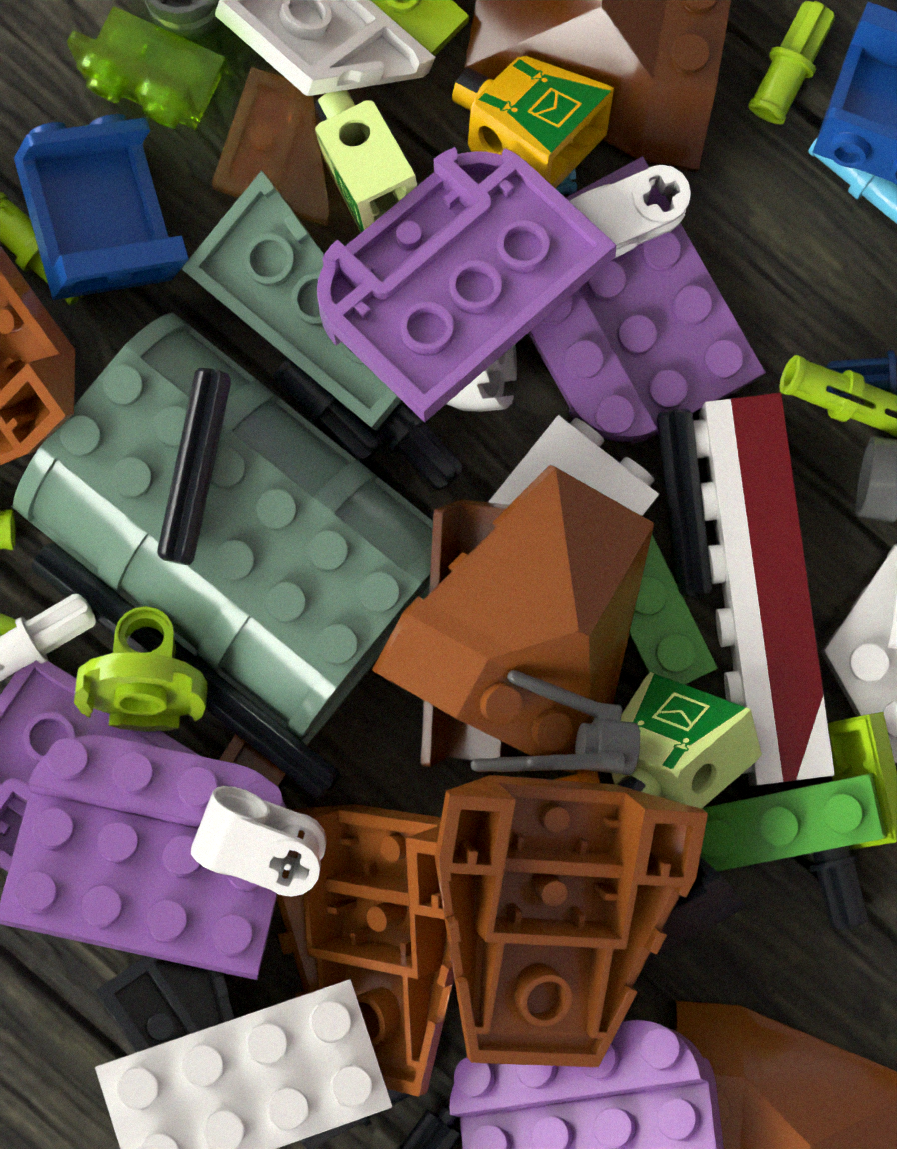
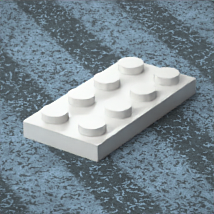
[95,979,392,1149]

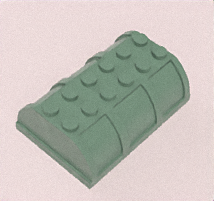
[11,312,433,746]

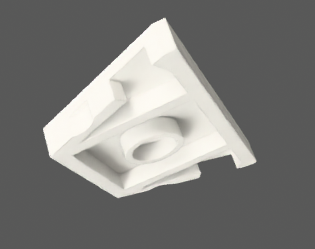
[215,0,436,96]
[821,544,897,763]

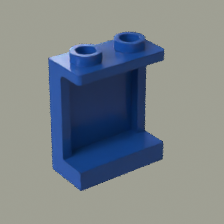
[812,2,897,185]
[14,114,189,300]

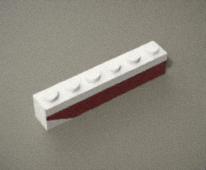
[693,393,835,786]

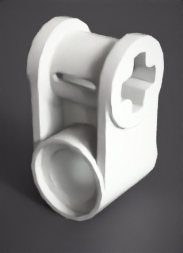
[569,165,691,259]
[191,786,327,897]

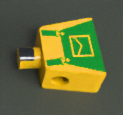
[452,56,614,189]

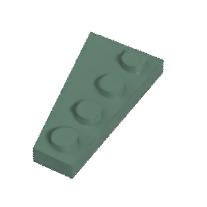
[181,170,401,431]

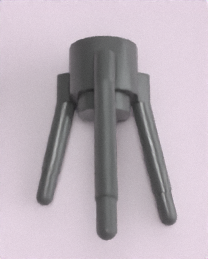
[471,670,640,775]

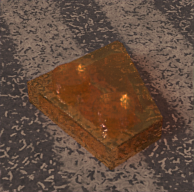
[211,67,331,226]

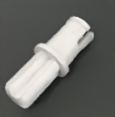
[0,594,96,681]

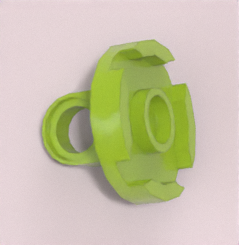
[74,606,208,732]

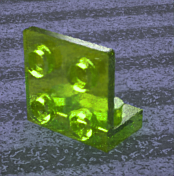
[67,6,227,130]

